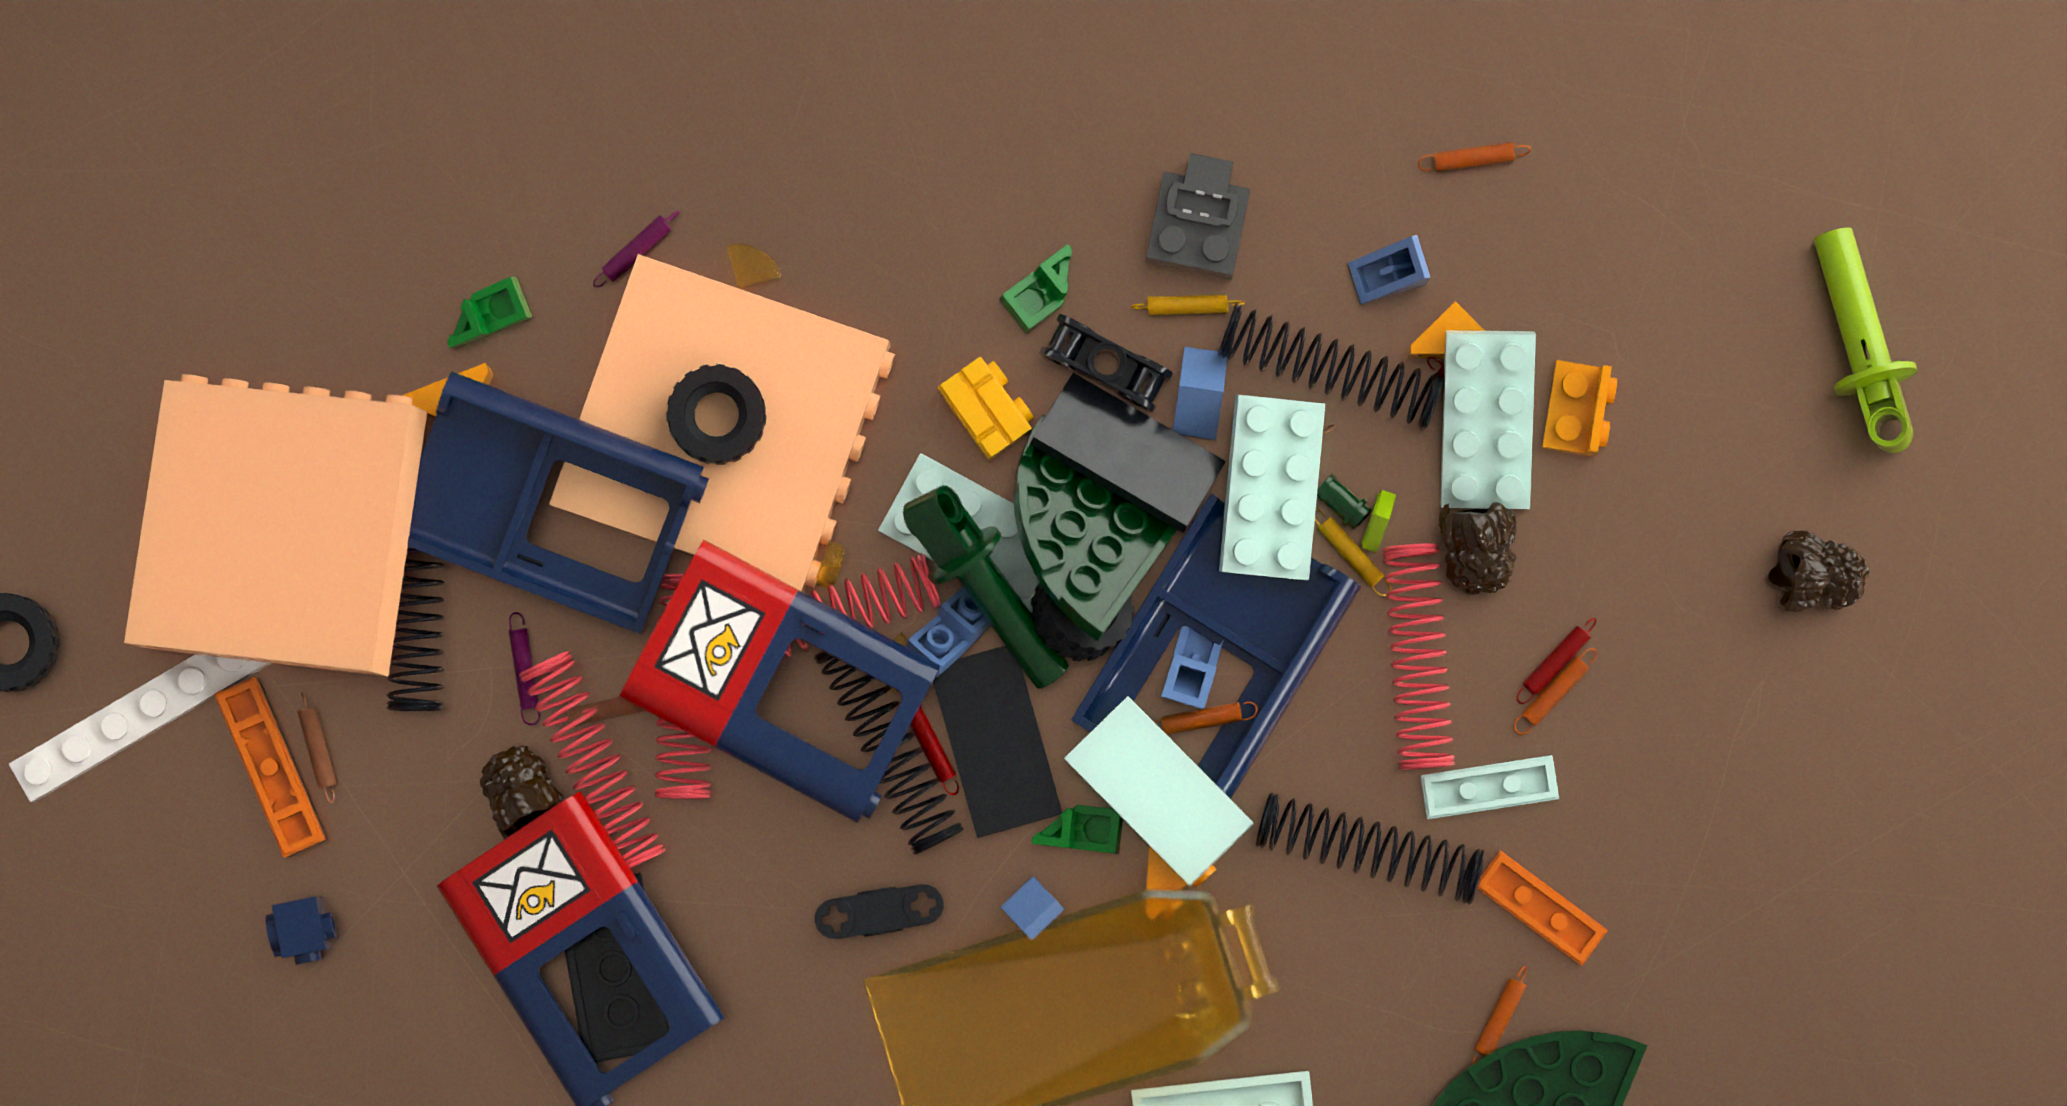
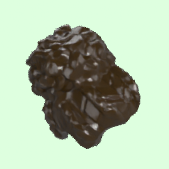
[1438,502,1517,595]
[1768,530,1870,612]
[480,745,565,839]

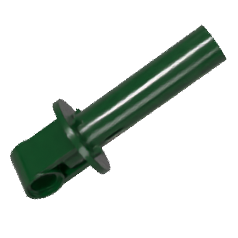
[903,485,1069,689]

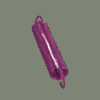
[593,211,679,287]
[508,612,540,725]

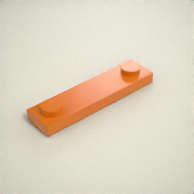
[214,677,326,858]

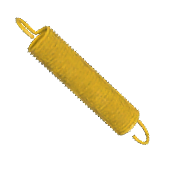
[1130,294,1244,315]
[1315,508,1391,597]

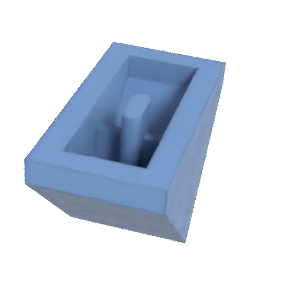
[1348,235,1430,304]
[1173,347,1227,441]

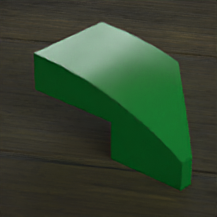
[999,244,1072,334]
[447,276,532,349]
[1032,805,1123,854]

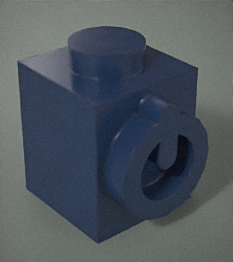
[266,896,337,965]

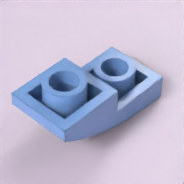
[906,587,991,677]

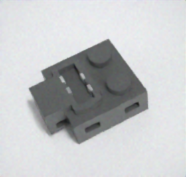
[1145,153,1250,280]

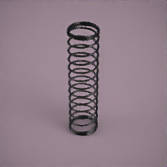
[1218,303,1444,430]
[386,546,445,711]
[814,651,963,855]
[1256,792,1485,905]

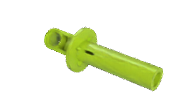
[1814,228,1918,453]

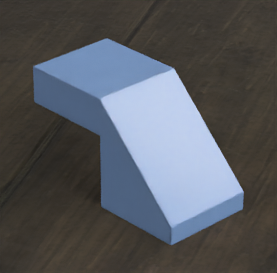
[1161,626,1224,710]
[1000,876,1064,940]

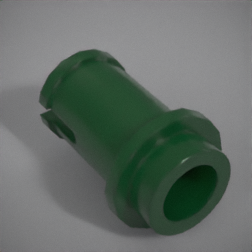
[1317,474,1372,529]

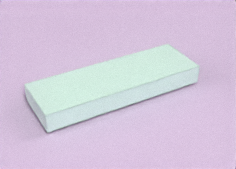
[1420,755,1559,820]

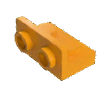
[1541,360,1617,457]

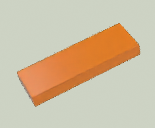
[1477,850,1608,966]

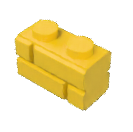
[937,357,1034,462]

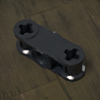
[1039,314,1173,412]
[815,884,944,939]

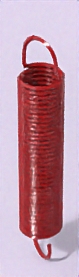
[1517,618,1596,704]
[910,705,959,795]

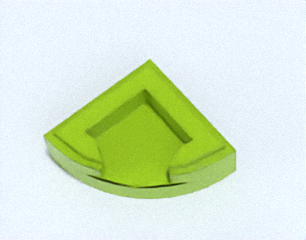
[1361,490,1396,553]

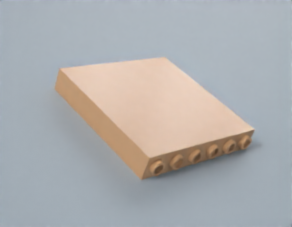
[549,254,895,592]
[124,374,427,677]

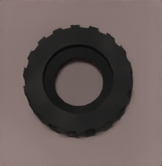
[666,364,767,465]
[1030,583,1134,662]
[0,593,60,692]

